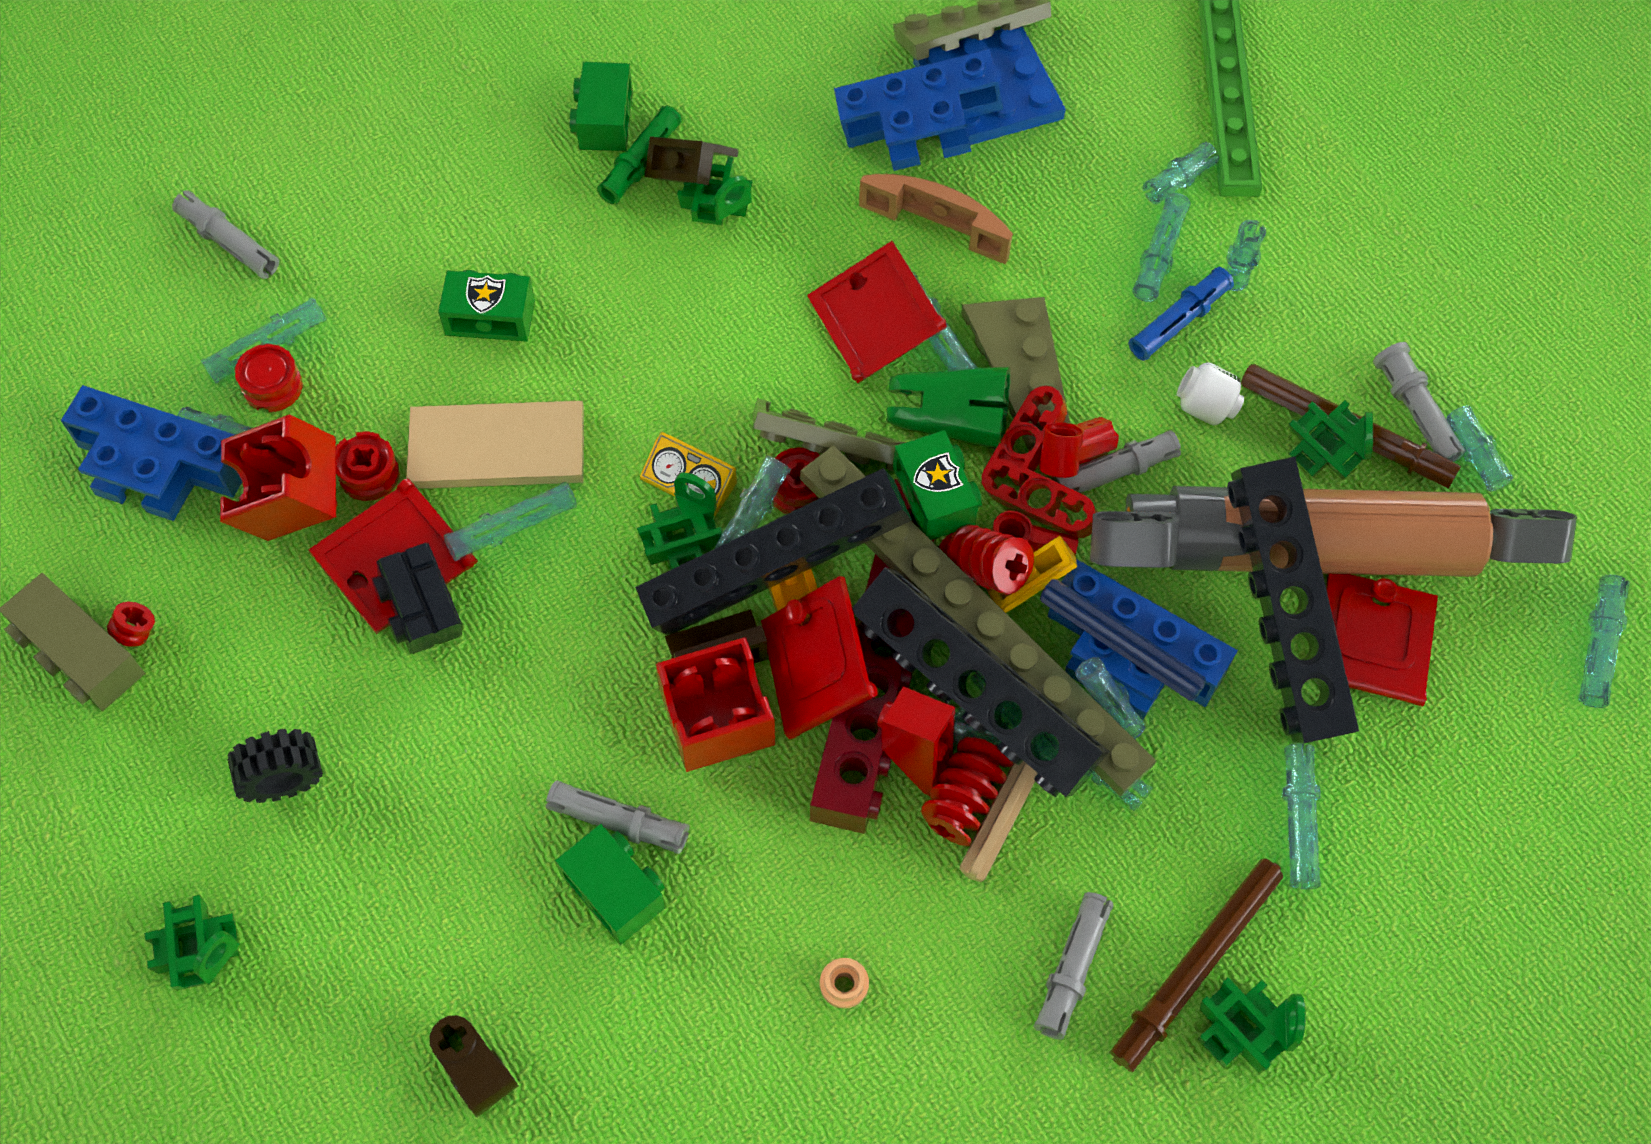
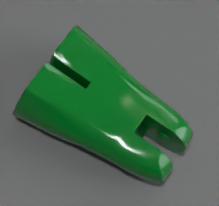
[886,367,1011,449]

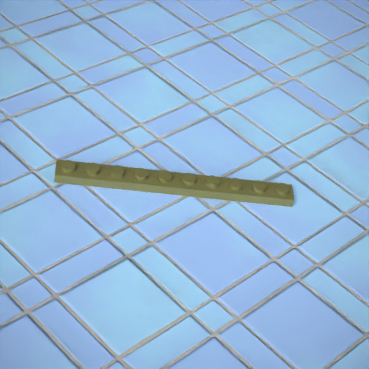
[800,445,1157,797]

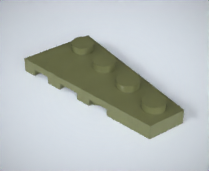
[893,0,1052,61]
[961,297,1070,451]
[753,398,906,472]

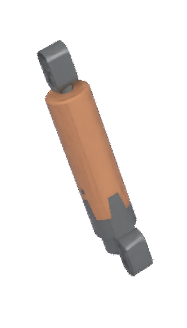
[1090,486,1577,577]

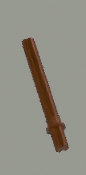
[1241,364,1461,489]
[1109,858,1283,1072]

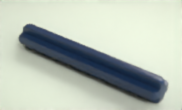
[1040,579,1206,701]

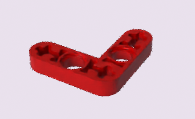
[981,385,1098,539]

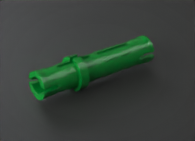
[597,105,682,204]

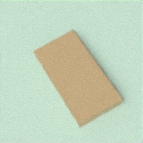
[406,401,584,489]

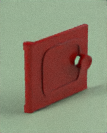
[807,241,947,383]
[308,478,478,635]
[1326,574,1438,707]
[761,576,878,739]

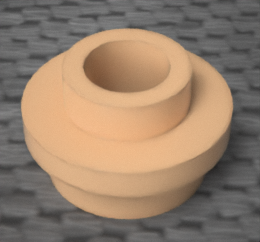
[820,958,869,1009]

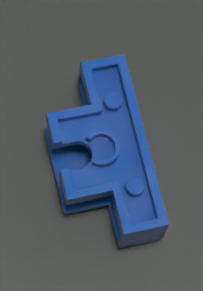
[834,49,1003,171]
[61,385,242,521]
[1047,559,1238,720]

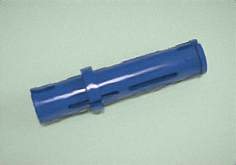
[1128,267,1234,361]

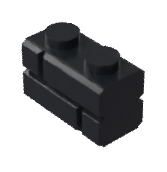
[371,543,462,654]

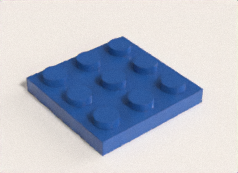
[913,26,1066,145]

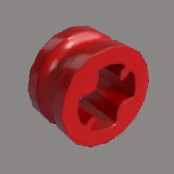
[107,601,155,647]

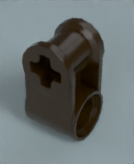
[430,1015,519,1118]

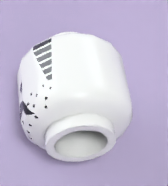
[1177,362,1244,425]

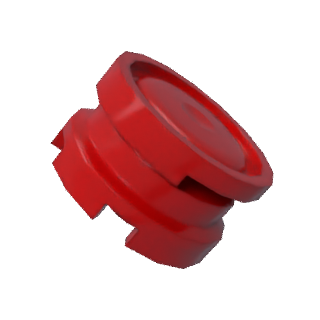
[235,344,303,413]
[336,431,400,501]
[768,447,820,514]

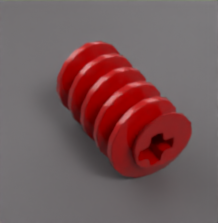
[939,525,1034,595]
[921,737,1014,847]

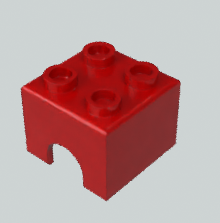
[220,414,337,541]
[655,637,775,772]

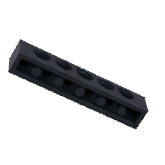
[1227,456,1359,743]
[635,468,912,635]
[852,567,1110,797]

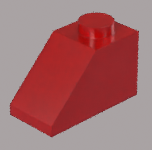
[878,686,955,796]

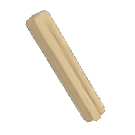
[960,761,1038,882]

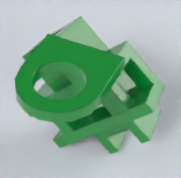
[677,157,753,225]
[1289,400,1373,479]
[637,472,723,570]
[144,895,240,991]
[1198,977,1306,1072]

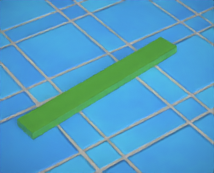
[1198,0,1262,197]

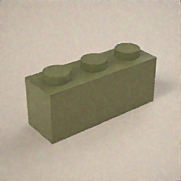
[0,573,146,712]

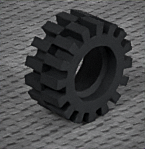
[227,729,323,803]

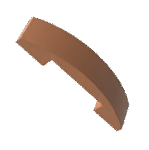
[859,174,1013,264]

